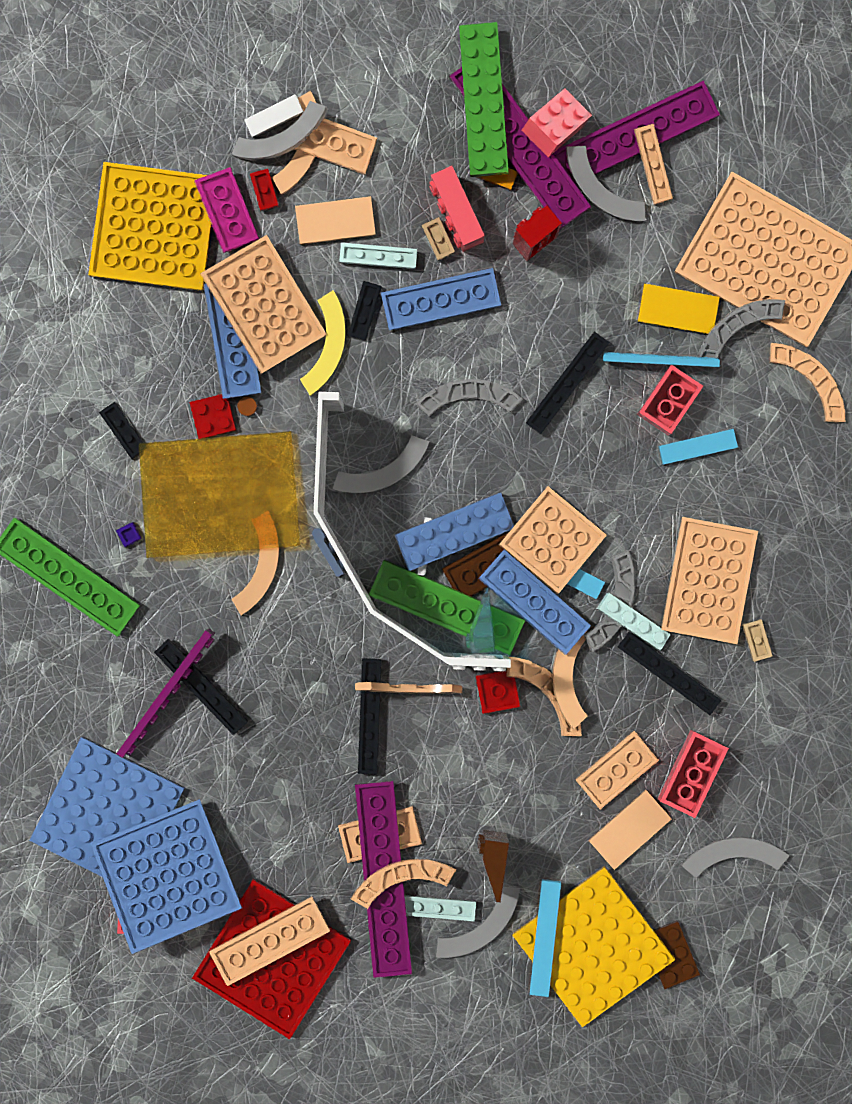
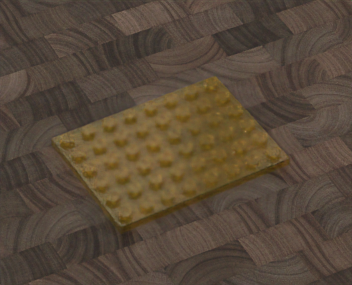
[139,431,300,558]

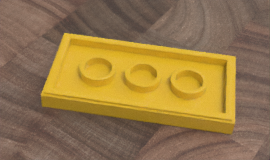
[637,283,720,334]

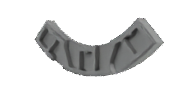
[231,101,328,160]
[566,146,645,221]
[697,299,785,368]
[415,379,523,417]
[333,435,430,493]
[584,549,635,652]
[681,837,789,878]
[436,886,520,958]

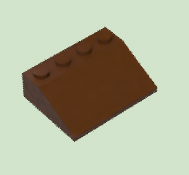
[477,830,509,903]

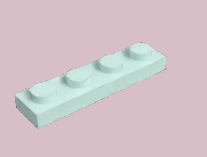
[339,243,417,269]
[597,593,671,651]
[405,895,476,921]

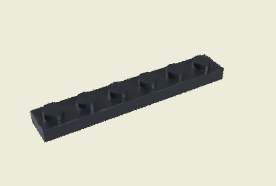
[525,331,610,435]
[617,631,722,715]
[154,639,248,736]
[358,658,381,774]

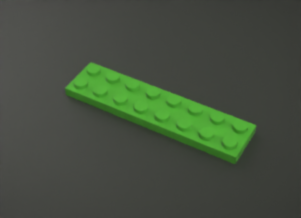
[459,22,509,177]
[0,518,141,637]
[369,559,525,655]

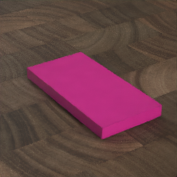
[194,167,259,253]

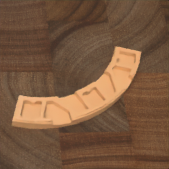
[272,91,316,195]
[770,343,845,422]
[231,511,279,615]
[552,631,588,729]
[507,657,582,736]
[355,682,462,694]
[350,859,456,909]

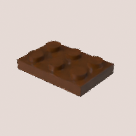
[654,920,700,989]

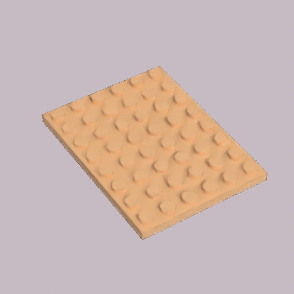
[674,172,852,347]

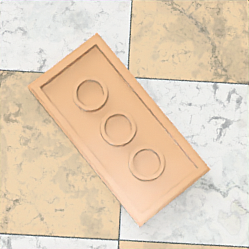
[295,118,377,175]
[295,196,376,245]
[575,731,659,809]
[589,790,671,870]
[338,806,422,863]

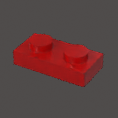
[250,169,279,212]

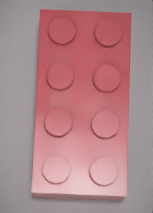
[429,166,485,252]
[658,730,729,818]

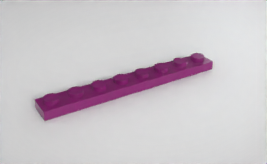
[116,629,215,758]

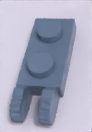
[312,528,345,577]

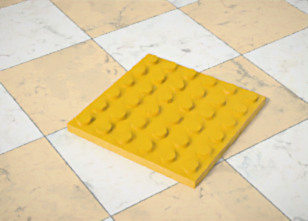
[88,162,212,291]
[512,866,675,1027]

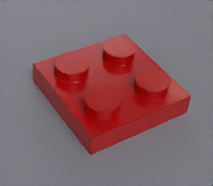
[189,394,236,440]
[476,670,520,714]

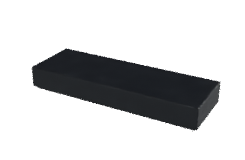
[347,281,382,342]
[99,402,148,460]

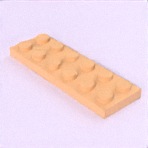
[209,896,330,986]

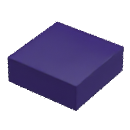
[116,522,142,548]

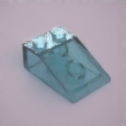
[466,588,496,654]

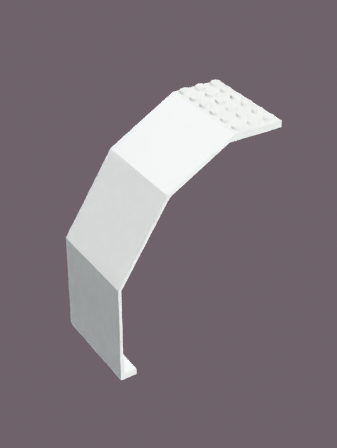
[314,392,511,671]

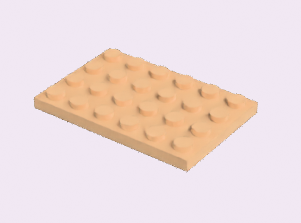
[200,235,327,374]
[661,517,758,644]

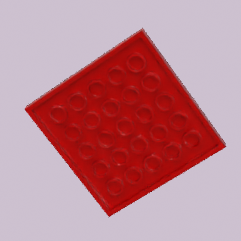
[192,879,351,1039]

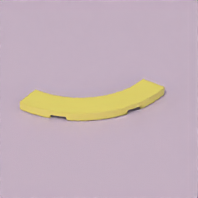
[300,290,346,396]

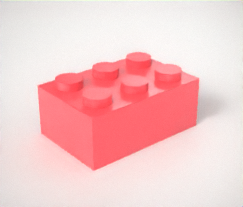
[522,88,592,158]
[637,365,703,436]

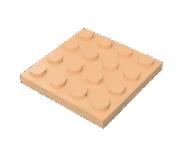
[499,486,606,594]

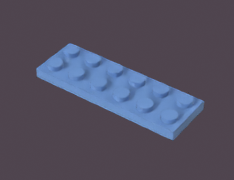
[381,268,501,331]
[203,284,261,399]
[395,493,514,571]
[478,549,591,655]

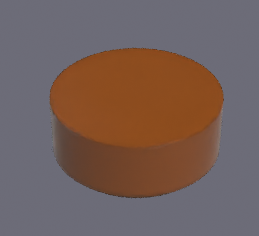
[237,397,257,416]

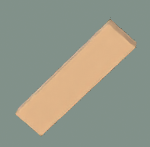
[634,124,673,204]

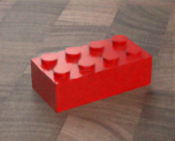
[513,205,562,261]

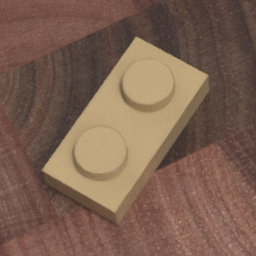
[422,217,455,261]
[742,619,772,662]

